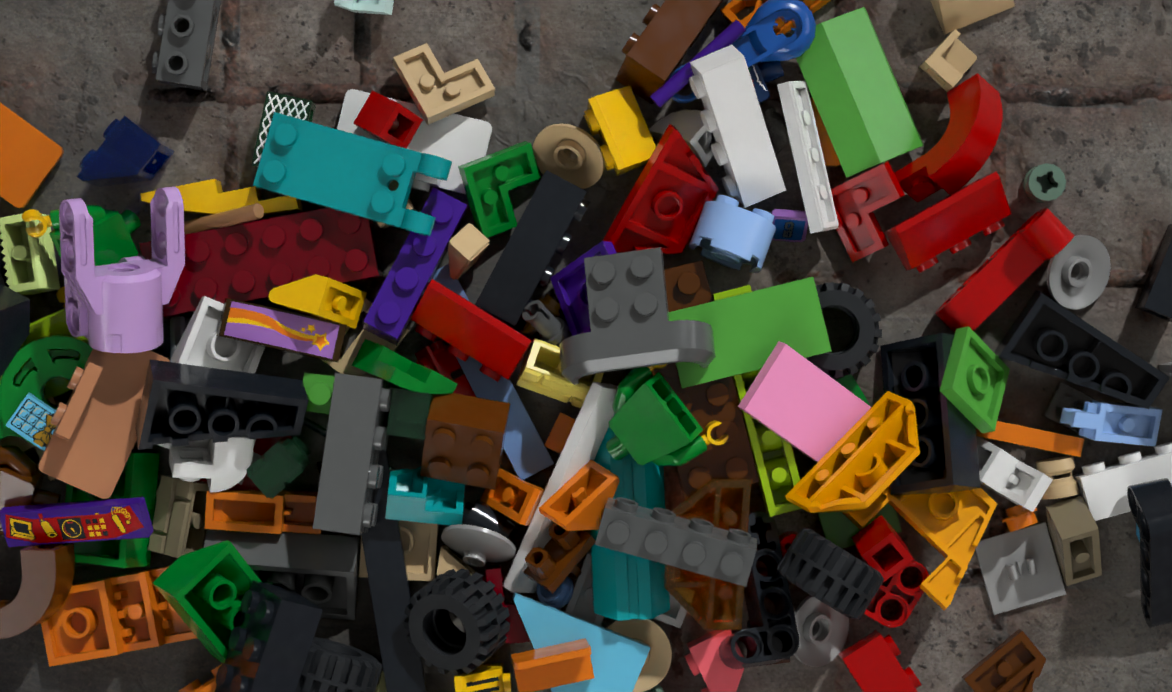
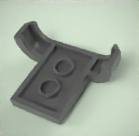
[559,247,716,385]

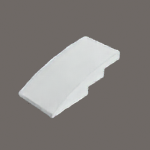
[156,296,265,450]

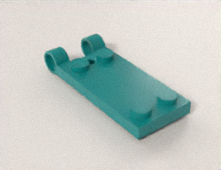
[253,112,452,236]

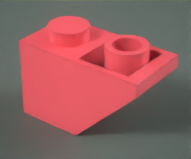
[684,624,744,692]

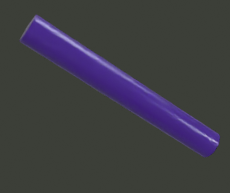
[650,20,746,108]

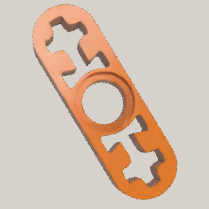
[976,421,1084,457]

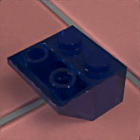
[77,116,174,187]

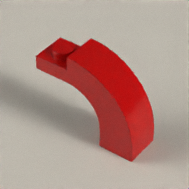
[894,73,1003,202]

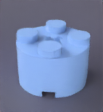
[689,195,776,273]

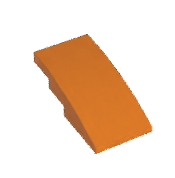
[41,565,197,667]

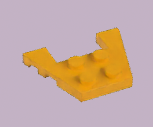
[842,485,998,610]

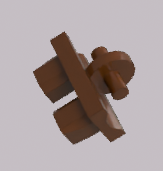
[523,523,596,594]

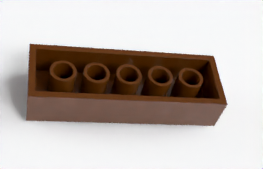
[652,260,760,501]

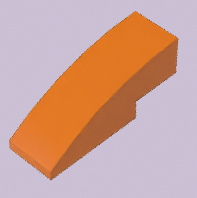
[204,490,323,534]

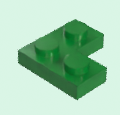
[458,141,541,238]

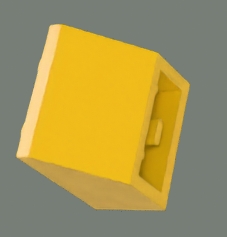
[584,86,656,176]

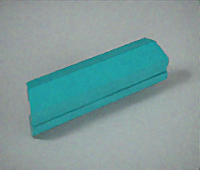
[590,414,670,621]

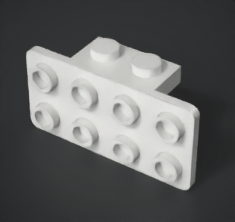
[337,89,492,194]

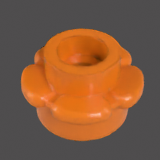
[1002,505,1038,532]

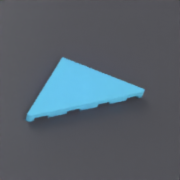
[512,592,651,692]

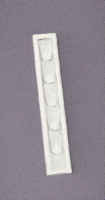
[503,382,618,593]

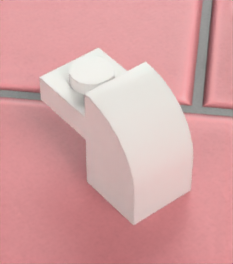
[169,436,254,492]
[977,436,1053,512]

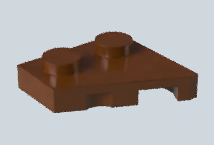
[962,629,1046,692]

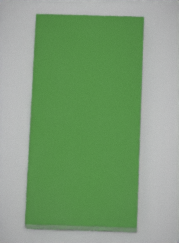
[669,277,832,388]

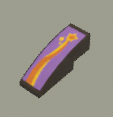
[216,298,347,362]

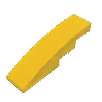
[140,179,303,216]

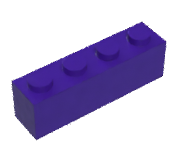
[363,187,467,346]

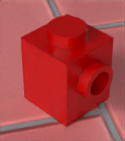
[353,90,423,149]
[852,515,914,582]

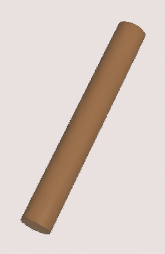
[184,203,264,235]

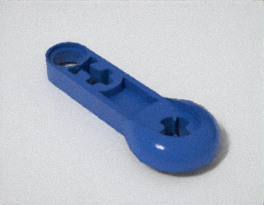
[668,0,816,103]

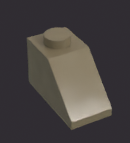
[1046,496,1102,586]

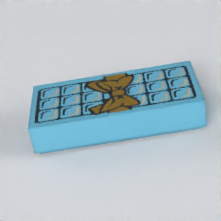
[5,392,56,451]

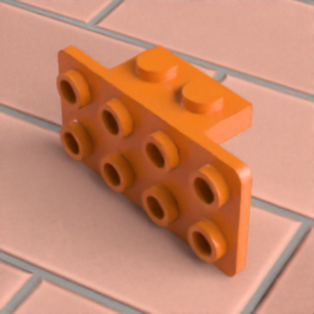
[0,102,64,208]

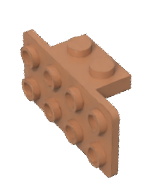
[38,349,170,499]

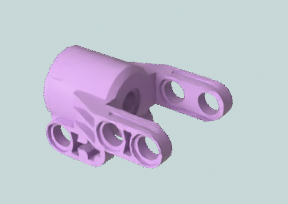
[59,186,185,353]

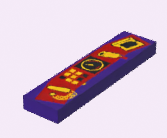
[0,497,154,547]

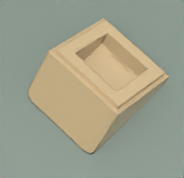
[448,224,490,280]
[436,545,476,576]

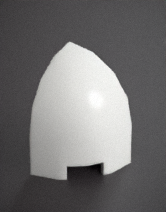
[649,109,713,167]

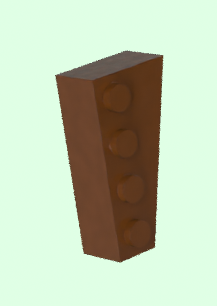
[615,0,723,104]

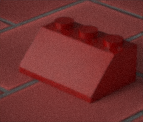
[885,171,1011,273]
[411,279,533,382]

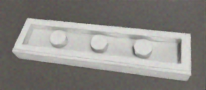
[777,81,839,234]

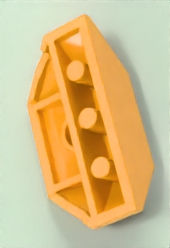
[785,391,920,513]

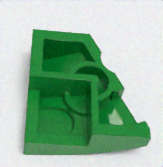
[351,339,457,394]

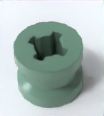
[1022,163,1066,203]

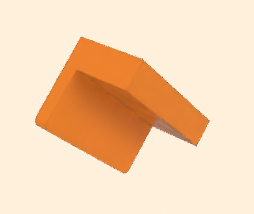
[511,638,594,692]

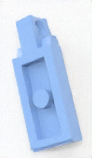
[1060,400,1162,447]

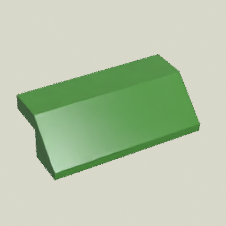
[796,7,924,178]

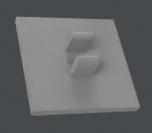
[975,522,1066,615]

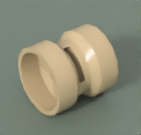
[1035,456,1079,500]

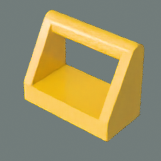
[268,274,367,329]

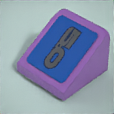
[769,209,808,242]

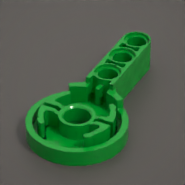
[0,334,93,445]

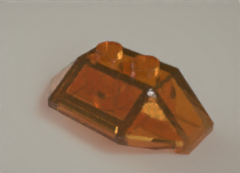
[664,479,751,630]

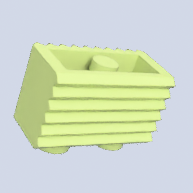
[0,213,60,295]

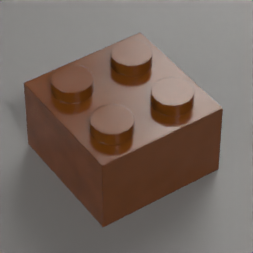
[420,393,510,490]

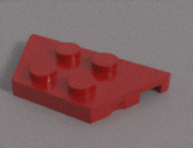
[603,124,719,254]

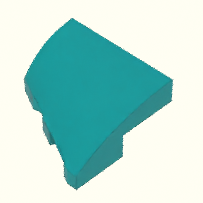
[385,467,465,525]

